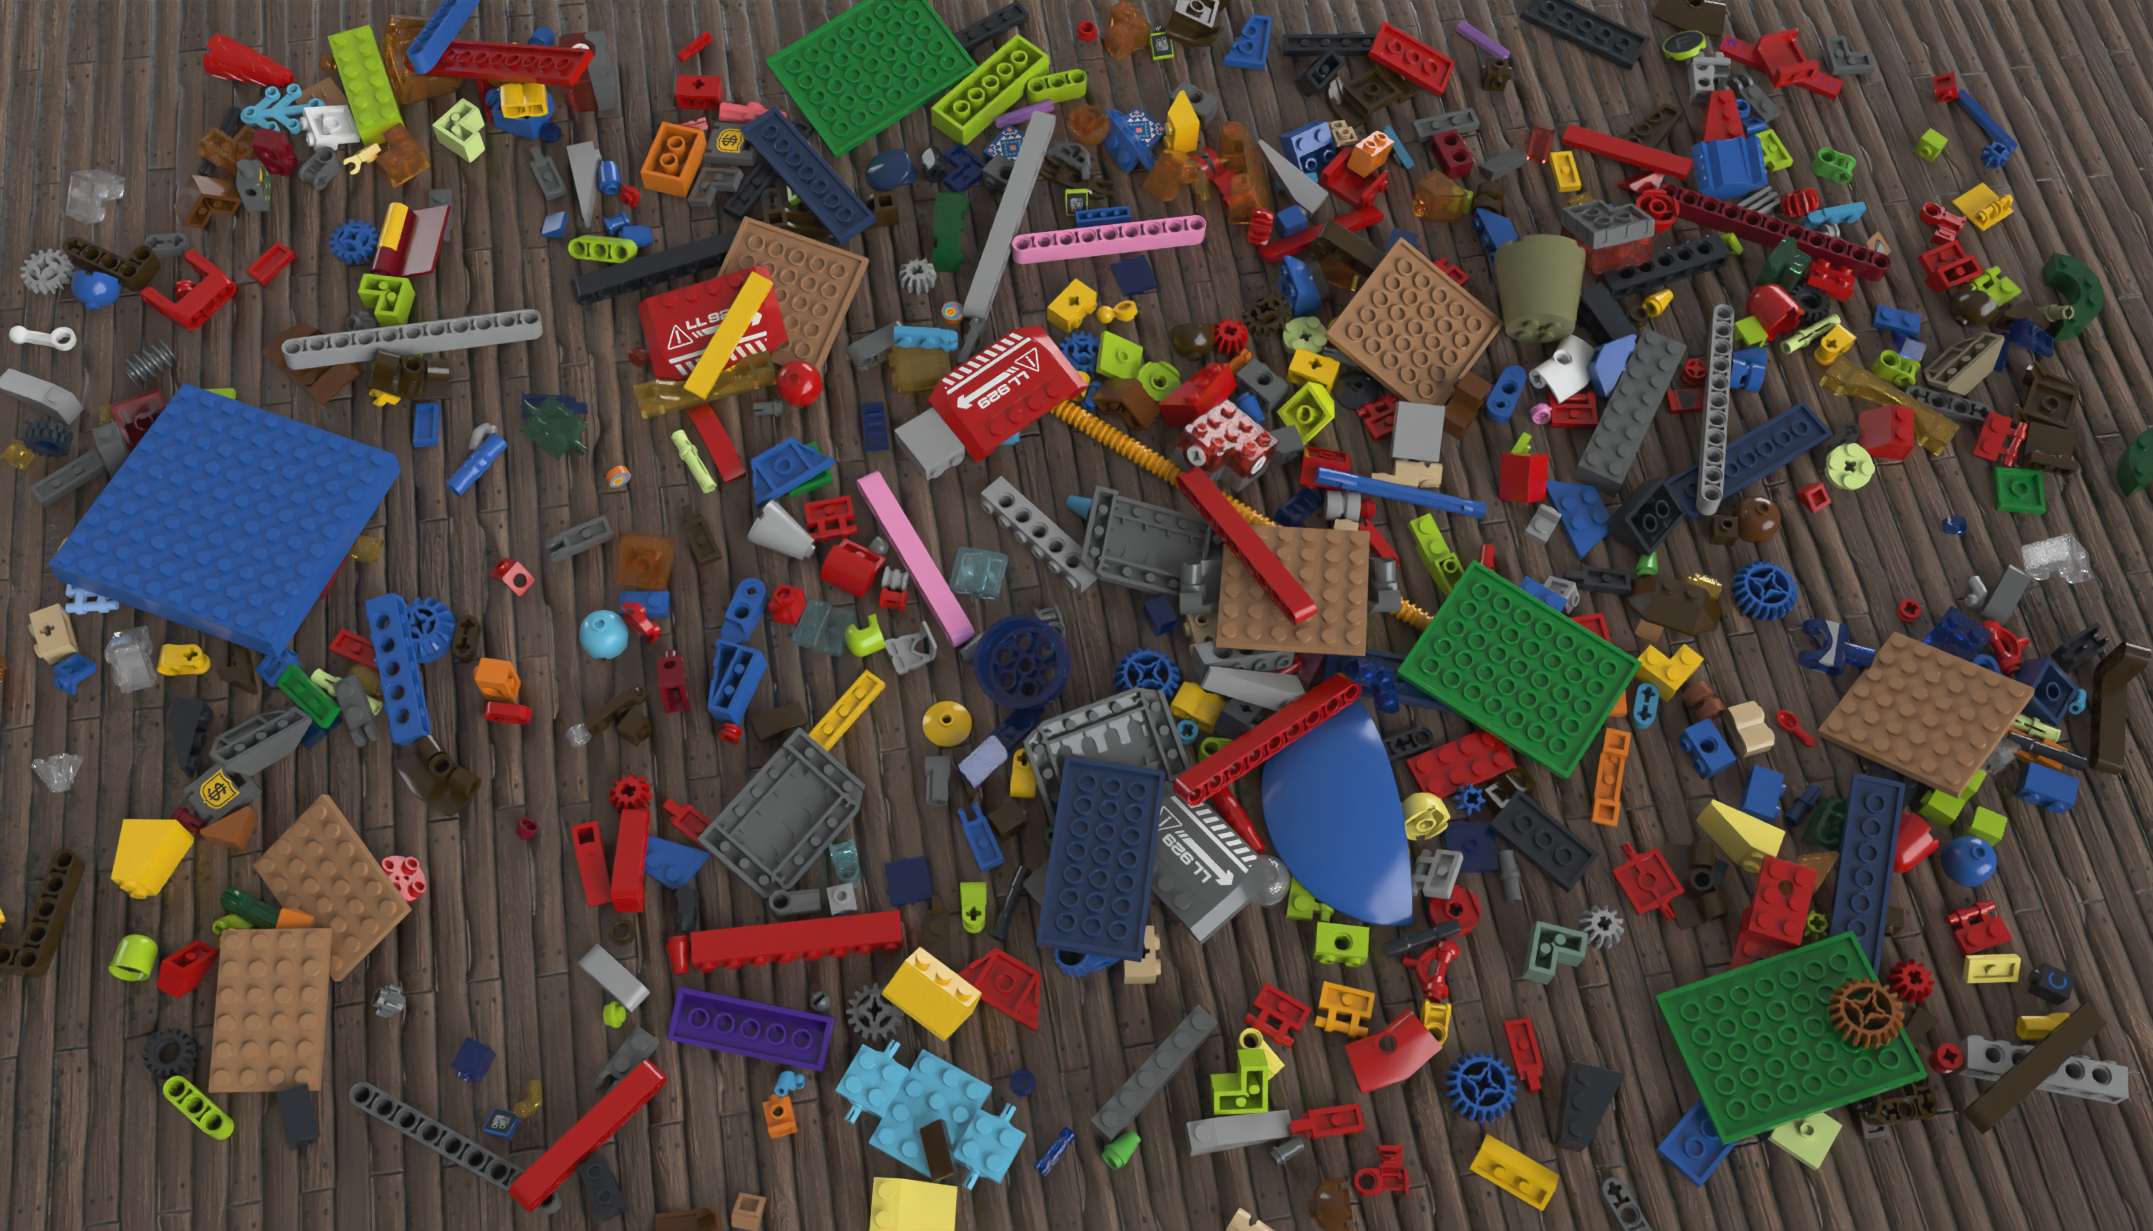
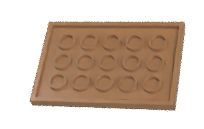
[253,794,412,981]
[208,928,332,1093]

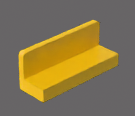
[1469,1134,1559,1211]

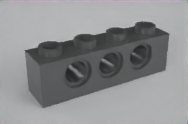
[1191,641,1295,682]

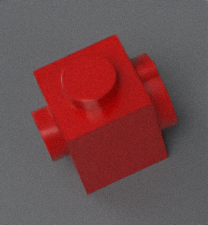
[768,584,807,625]

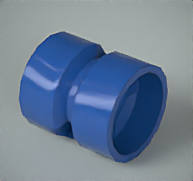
[1730,358,1765,393]

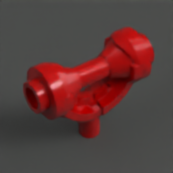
[1976,619,2029,676]
[1403,938,1460,1002]

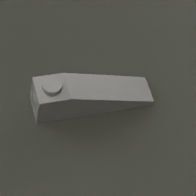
[1256,139,1329,218]
[566,141,602,228]
[0,368,84,426]
[1201,666,1306,711]
[1184,1110,1295,1156]

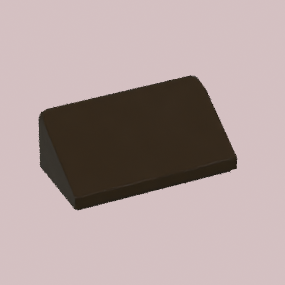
[919,1119,959,1183]

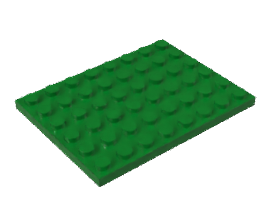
[765,0,978,159]
[1396,560,1642,781]
[1655,930,1928,1146]

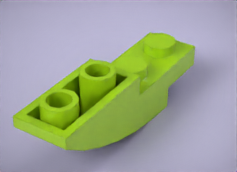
[1407,513,1465,597]

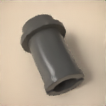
[753,399,783,417]
[1269,1136,1305,1167]

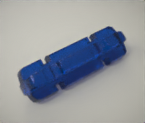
[1993,332,2012,372]
[1034,1127,1076,1176]

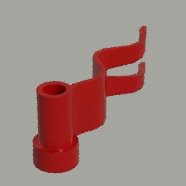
[1189,146,1256,209]

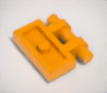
[1314,981,1375,1038]

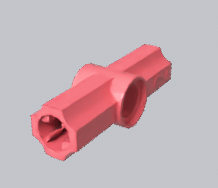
[719,102,787,124]

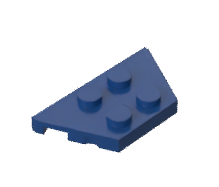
[751,437,835,509]
[1546,480,1610,561]

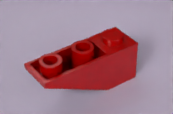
[571,820,613,908]

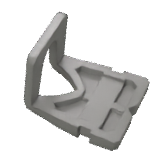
[884,621,937,675]

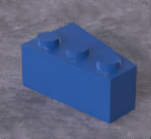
[708,639,768,726]

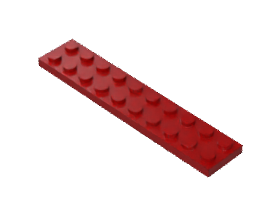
[406,39,594,87]

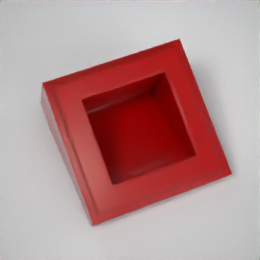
[1795,482,1831,513]

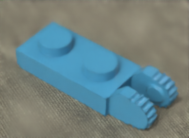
[1801,201,1866,231]
[894,326,958,352]

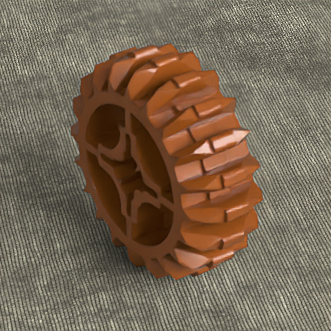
[1827,976,1905,1050]

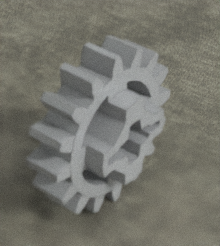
[20,248,74,295]

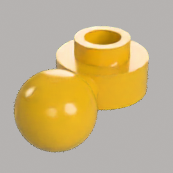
[1096,300,1138,324]

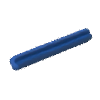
[1954,89,2018,153]

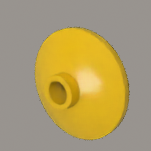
[923,701,972,747]

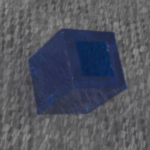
[1143,594,1179,637]
[451,1037,497,1083]

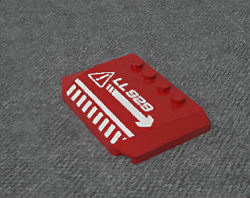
[637,266,788,383]
[928,325,1088,464]

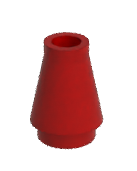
[665,935,691,975]

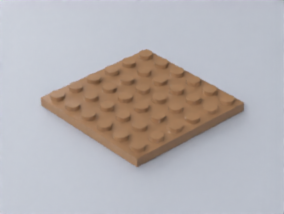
[716,216,869,373]
[1324,237,1504,406]
[1216,525,1370,656]
[1818,631,2034,799]

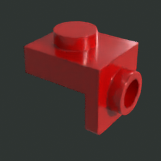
[1931,72,1959,103]

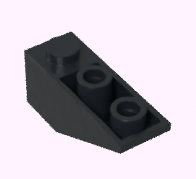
[167,697,213,779]

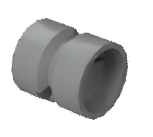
[1324,490,1361,523]

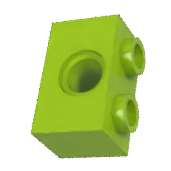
[1313,922,1369,967]

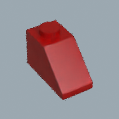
[157,940,219,999]

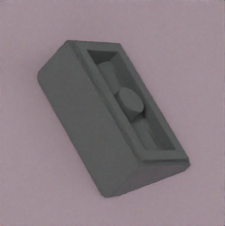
[1478,148,1527,181]

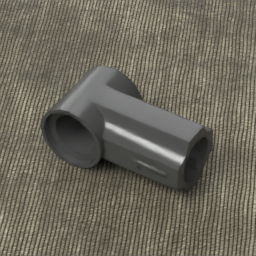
[925,756,951,806]
[769,888,821,920]

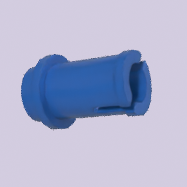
[1080,381,1102,412]

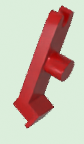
[1358,519,1401,570]

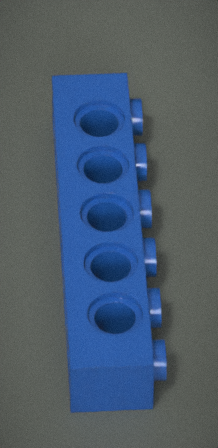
[365,593,432,746]

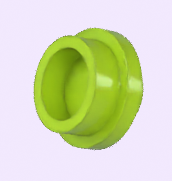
[603,1001,626,1028]

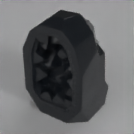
[921,144,949,183]
[669,888,700,933]

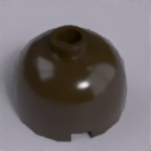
[1951,285,1999,328]
[1169,322,1215,361]

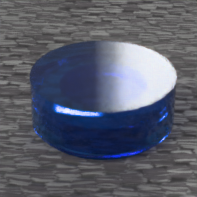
[1941,516,1967,534]

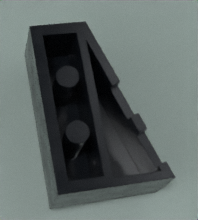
[1576,282,1640,346]
[1554,1061,1625,1152]

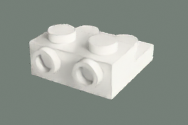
[300,105,360,152]

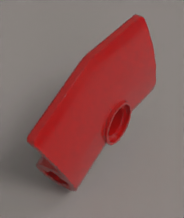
[1345,1008,1442,1094]

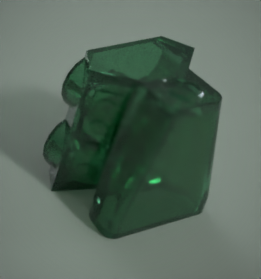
[1754,237,1811,295]
[1801,794,1847,854]

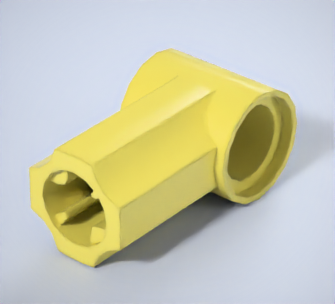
[1236,1028,1285,1080]

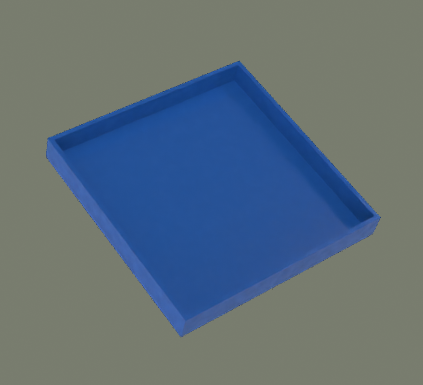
[48,383,401,658]

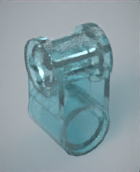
[828,838,861,889]

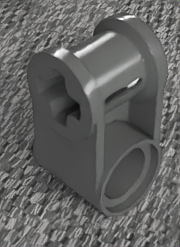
[298,146,342,190]
[1033,603,1066,652]

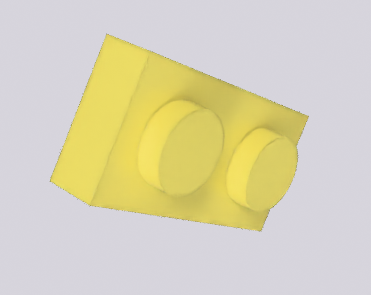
[1963,954,2021,983]

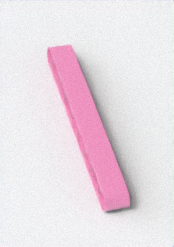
[1012,215,1206,264]
[856,471,976,648]

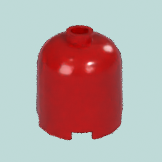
[1746,283,1805,341]
[1893,810,1939,873]

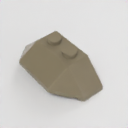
[1924,331,2004,395]

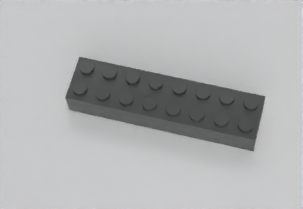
[1572,328,1687,498]

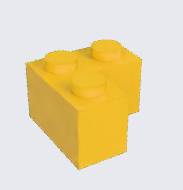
[1634,644,1704,703]

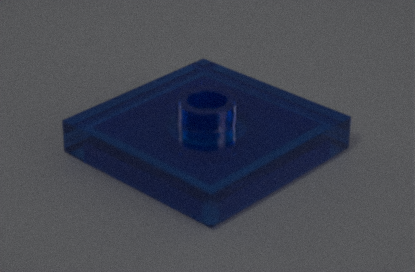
[1443,822,1499,873]

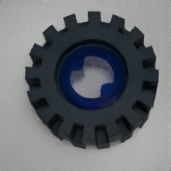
[23,420,73,458]

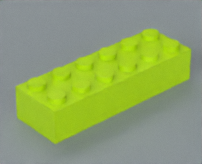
[328,25,408,147]
[931,34,1049,148]

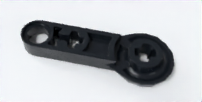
[1382,726,1434,764]

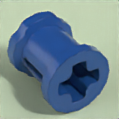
[603,210,631,237]

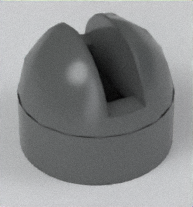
[868,536,889,556]
[810,991,831,1014]

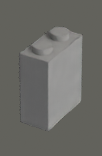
[1389,401,1445,466]
[894,407,965,481]

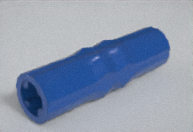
[445,433,508,497]

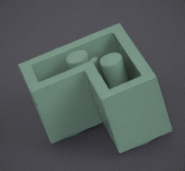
[1522,921,1588,985]

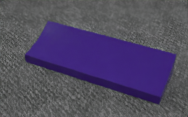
[667,987,837,1071]

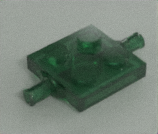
[520,395,589,460]

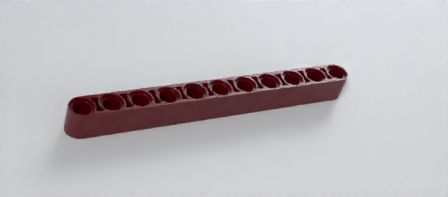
[1659,183,1891,282]

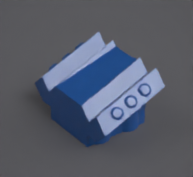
[1691,134,1768,200]

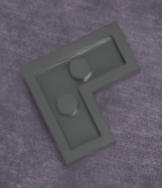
[1822,36,1875,75]
[687,167,744,208]

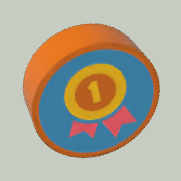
[941,301,964,325]
[606,466,631,488]

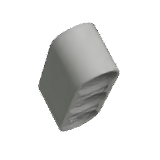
[578,944,650,1013]

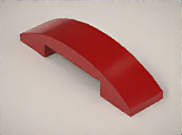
[686,402,746,484]

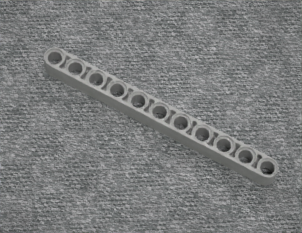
[963,110,1056,320]
[1696,304,1734,515]
[281,309,543,369]

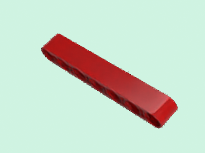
[508,1059,668,1213]

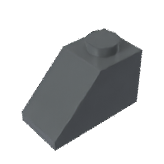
[92,421,131,478]
[1253,424,1305,465]

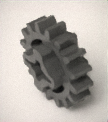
[846,983,904,1043]

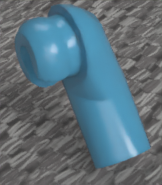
[2069,688,2087,715]
[774,1071,805,1097]

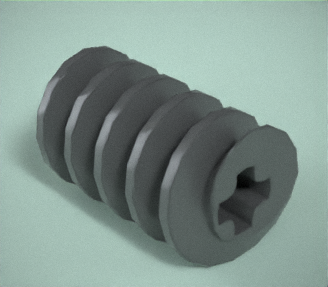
[123,339,178,387]

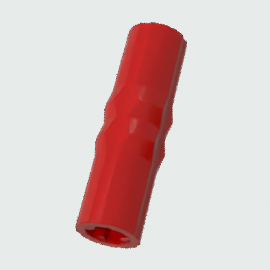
[1210,786,1266,855]

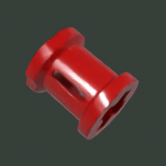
[879,587,908,612]

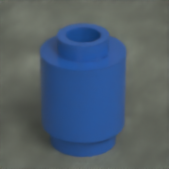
[597,161,622,195]
[619,225,653,248]

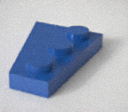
[1223,14,1272,71]
[644,835,710,891]

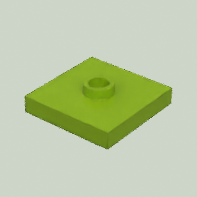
[1096,330,1143,379]

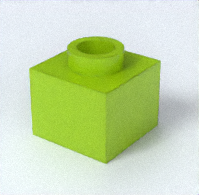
[1913,128,1948,163]

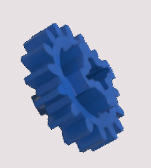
[329,219,379,265]
[1060,331,1100,377]

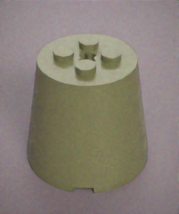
[1494,234,1586,344]

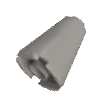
[747,500,816,560]

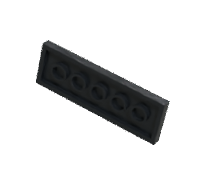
[1519,0,1650,71]

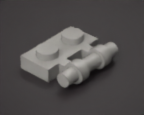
[1411,849,1463,899]

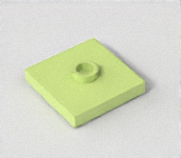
[1768,1112,1842,1171]

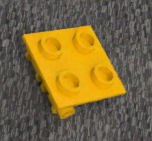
[1952,182,2013,232]

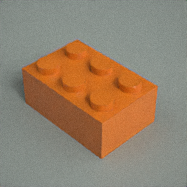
[640,121,707,198]

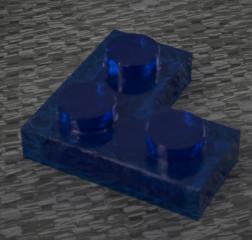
[944,142,987,192]
[1350,658,1400,714]

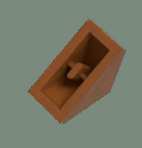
[200,806,259,851]

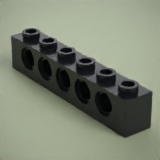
[1596,233,1731,301]

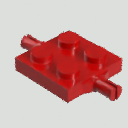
[1611,842,1684,922]

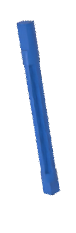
[1314,467,1486,519]

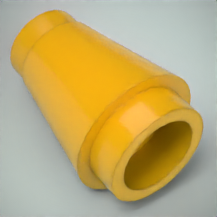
[1642,289,1673,317]

